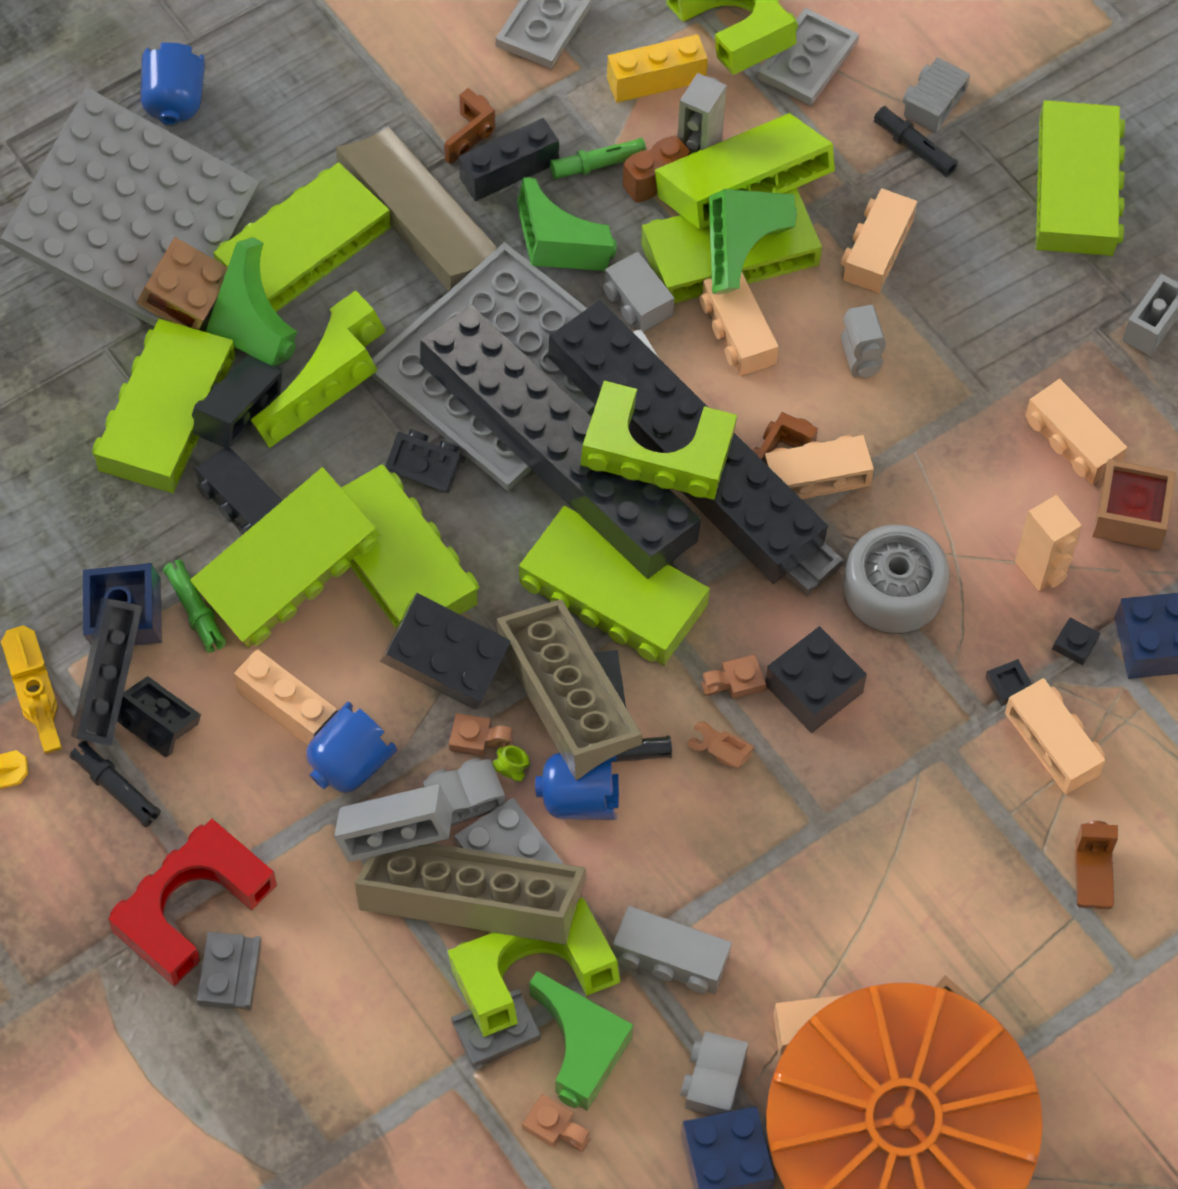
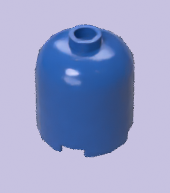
[140,42,206,125]
[306,701,398,793]
[535,753,619,820]

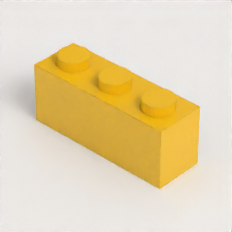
[607,34,708,103]

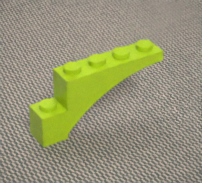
[251,290,386,448]

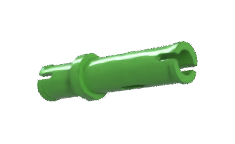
[550,137,647,180]
[163,559,226,653]

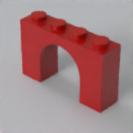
[108,818,277,987]

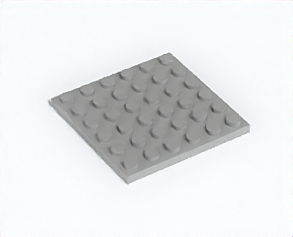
[0,87,260,327]
[371,242,596,491]

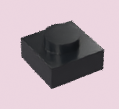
[1052,617,1101,666]
[985,659,1032,706]

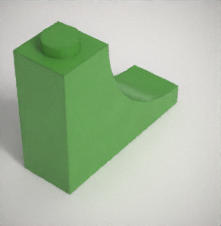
[517,177,617,271]
[709,189,797,294]
[206,237,298,366]
[530,971,633,1111]

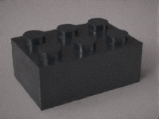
[380,593,511,709]

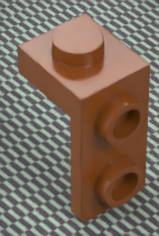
[444,88,496,164]
[753,412,818,462]
[1075,821,1118,909]

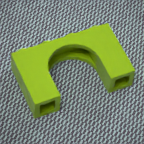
[666,0,798,75]
[580,381,737,500]
[447,897,621,1037]

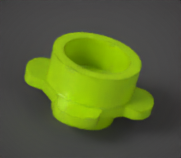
[492,745,530,781]

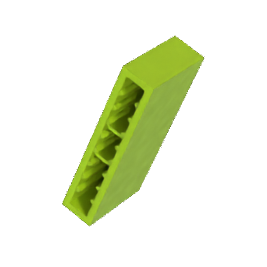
[1036,100,1125,256]
[655,113,835,229]
[213,162,391,312]
[641,188,822,304]
[92,318,236,494]
[341,464,479,629]
[190,467,380,648]
[519,505,710,666]

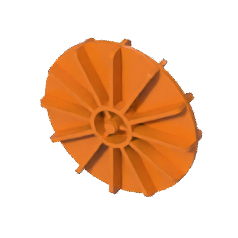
[766,983,1043,1189]

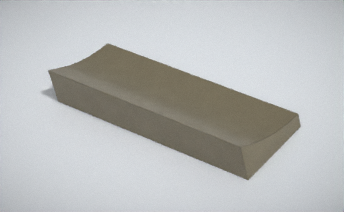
[336,127,497,291]
[496,600,642,781]
[355,843,587,945]

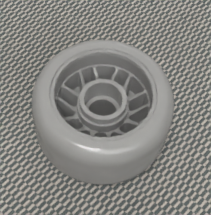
[843,524,950,634]

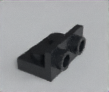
[385,429,466,493]
[117,676,201,757]

